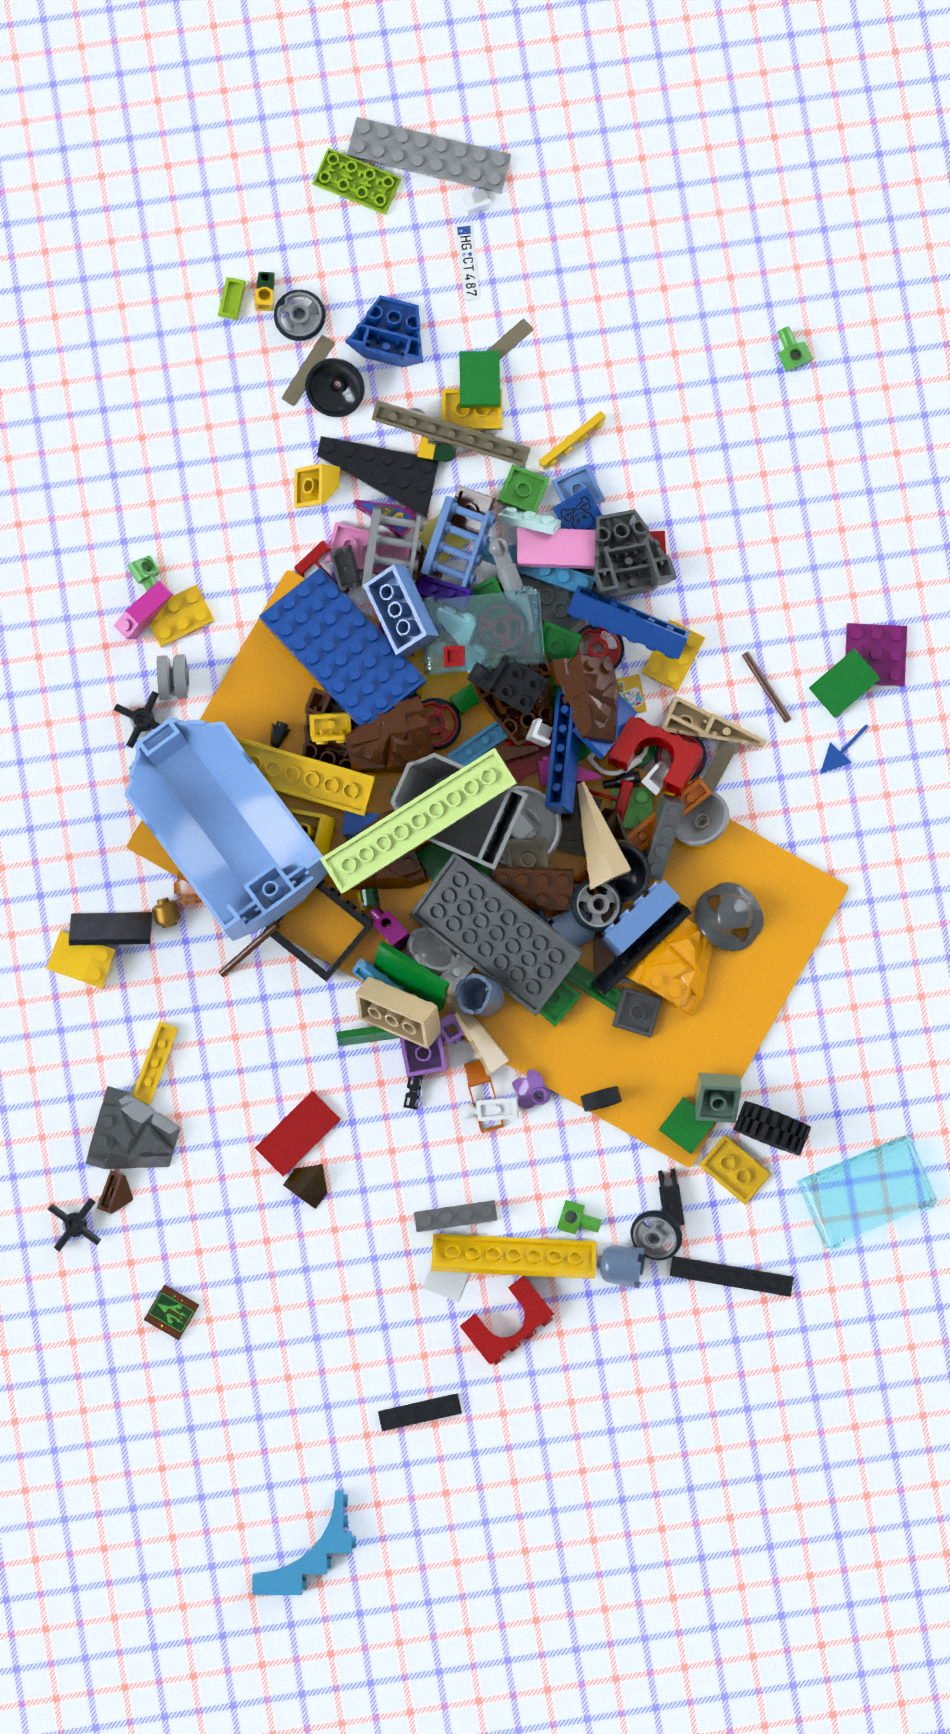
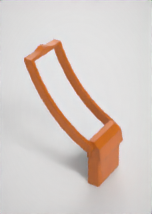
[464,1059,505,1134]

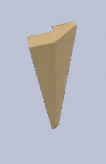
[661,695,766,747]
[576,781,631,890]
[443,978,509,1076]

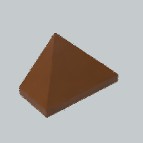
[97,1170,134,1214]

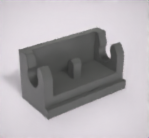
[329,544,362,592]

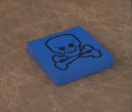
[552,487,602,530]

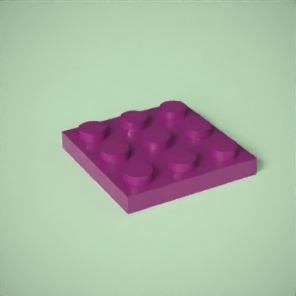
[845,623,907,687]

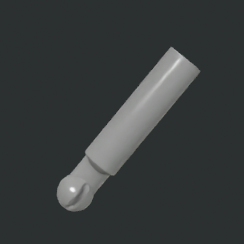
[488,537,539,635]

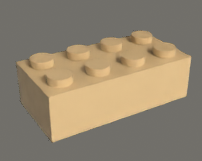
[355,977,441,1049]

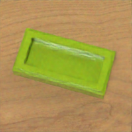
[218,277,246,321]

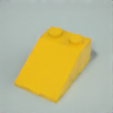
[288,808,337,856]
[46,931,117,989]

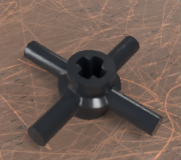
[114,691,161,749]
[48,1197,102,1252]

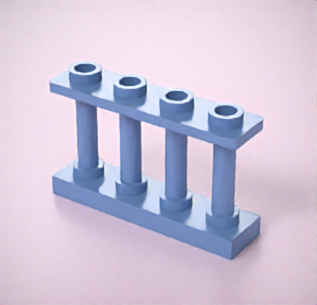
[421,496,496,588]

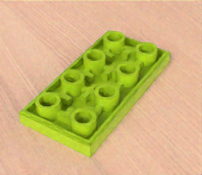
[312,148,401,216]

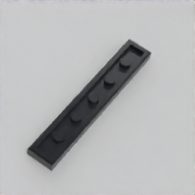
[590,901,691,996]
[669,1256,794,1297]

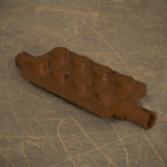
[491,867,594,910]

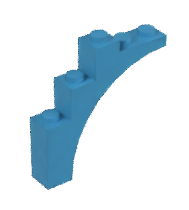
[252,1489,356,1595]

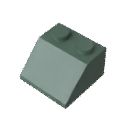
[695,1073,742,1123]

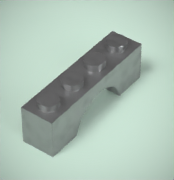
[643,794,685,881]
[414,1200,498,1232]

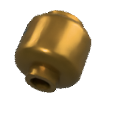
[152,897,181,928]

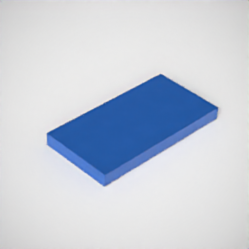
[572,694,637,759]

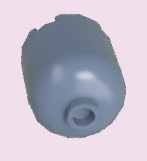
[545,907,595,948]
[454,973,505,1017]
[596,1245,645,1289]

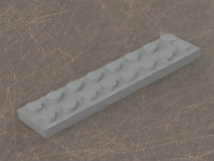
[347,117,511,194]

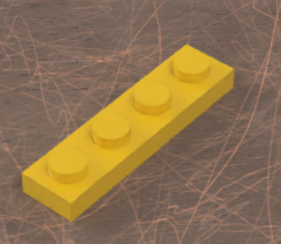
[538,410,606,470]
[133,1021,179,1105]

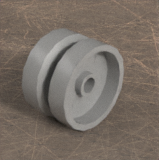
[156,654,190,700]

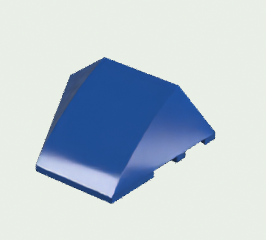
[345,295,423,367]

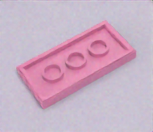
[325,521,412,575]
[516,527,596,569]

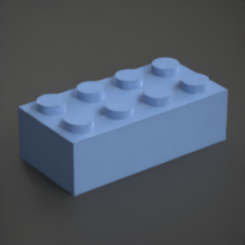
[363,564,439,656]
[600,880,681,958]

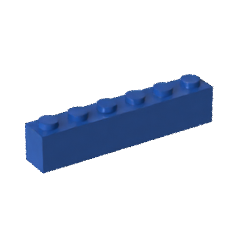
[567,585,690,660]
[545,690,581,814]

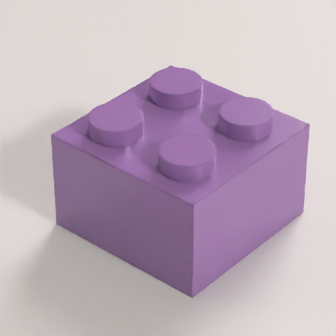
[399,1034,447,1078]

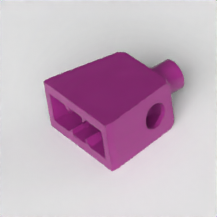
[370,906,410,951]

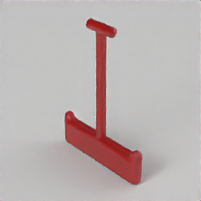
[294,540,350,594]
[575,779,634,822]

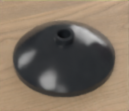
[305,358,365,417]
[597,842,651,902]

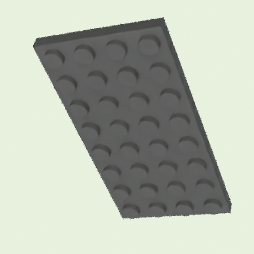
[409,852,584,1016]

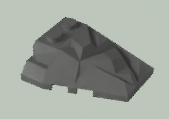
[594,509,677,598]
[85,1086,181,1169]

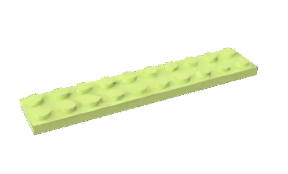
[320,748,517,894]

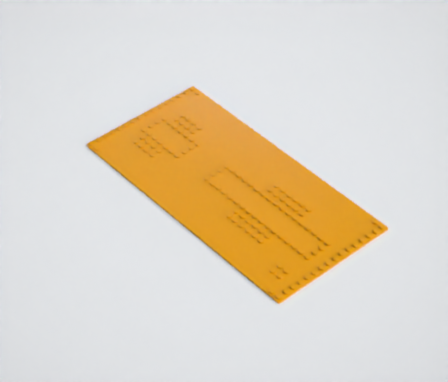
[127,570,848,1168]

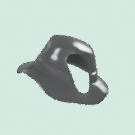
[695,882,764,951]

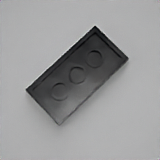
[69,912,153,946]

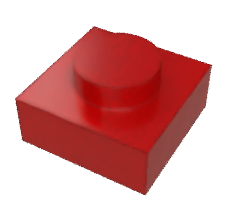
[443,645,466,668]

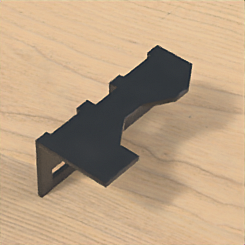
[403,1075,423,1110]

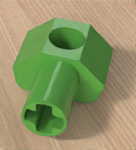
[777,326,813,372]
[127,555,160,591]
[557,1200,602,1235]

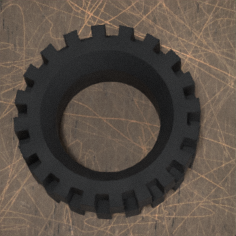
[733,1101,811,1156]

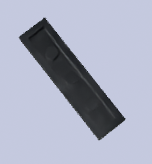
[378,1393,462,1431]

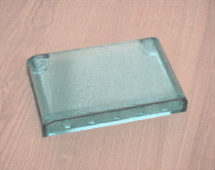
[422,586,545,676]
[796,1134,938,1251]

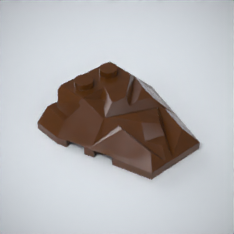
[472,650,553,747]
[550,655,619,743]
[303,687,359,769]
[344,696,434,773]
[335,809,428,890]

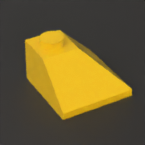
[294,464,340,509]

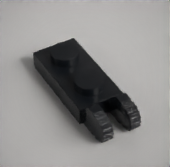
[658,1168,685,1226]

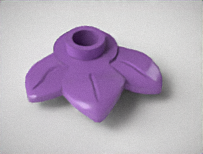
[512,1069,550,1109]

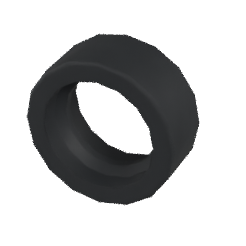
[580,1086,622,1112]

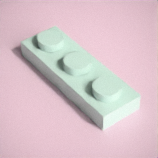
[497,507,561,535]

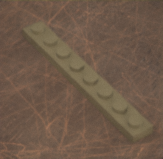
[371,400,531,467]

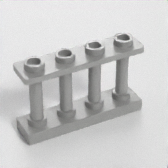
[361,507,424,589]

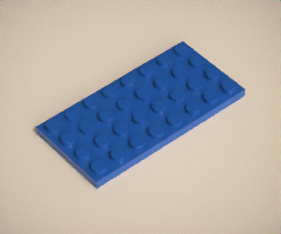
[259,567,426,726]

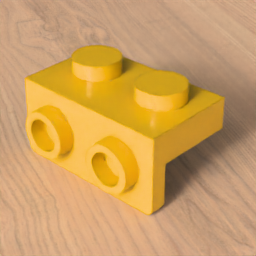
[309,712,351,745]

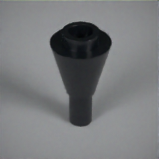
[270,721,291,748]
[603,768,641,789]

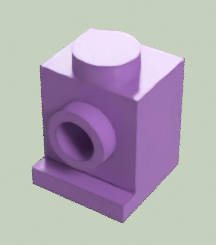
[439,1012,465,1045]

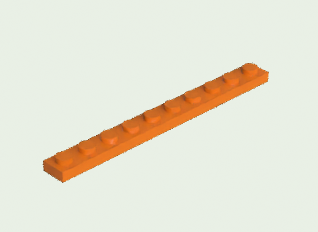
[546,776,712,917]

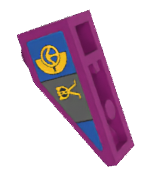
[353,499,416,539]

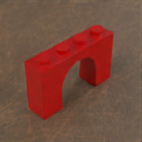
[608,716,703,797]
[460,1276,554,1366]

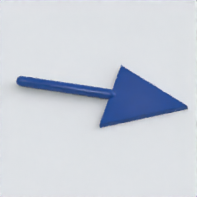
[820,724,869,774]

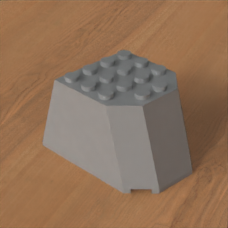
[390,753,529,870]

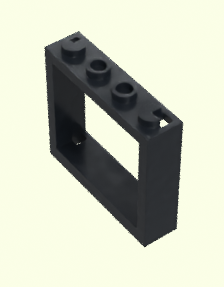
[263,879,373,983]

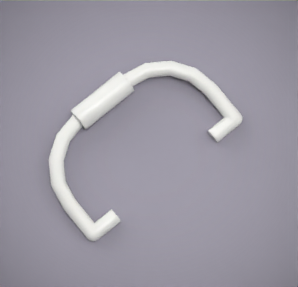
[587,746,649,776]

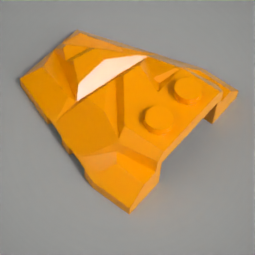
[625,919,713,1016]

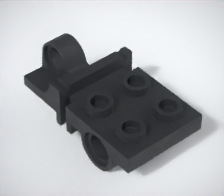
[466,654,549,716]

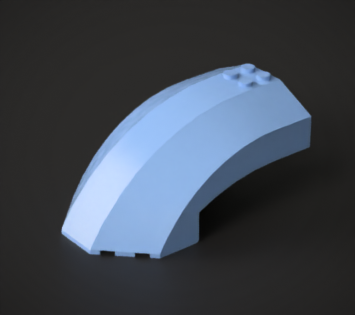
[125,718,328,941]

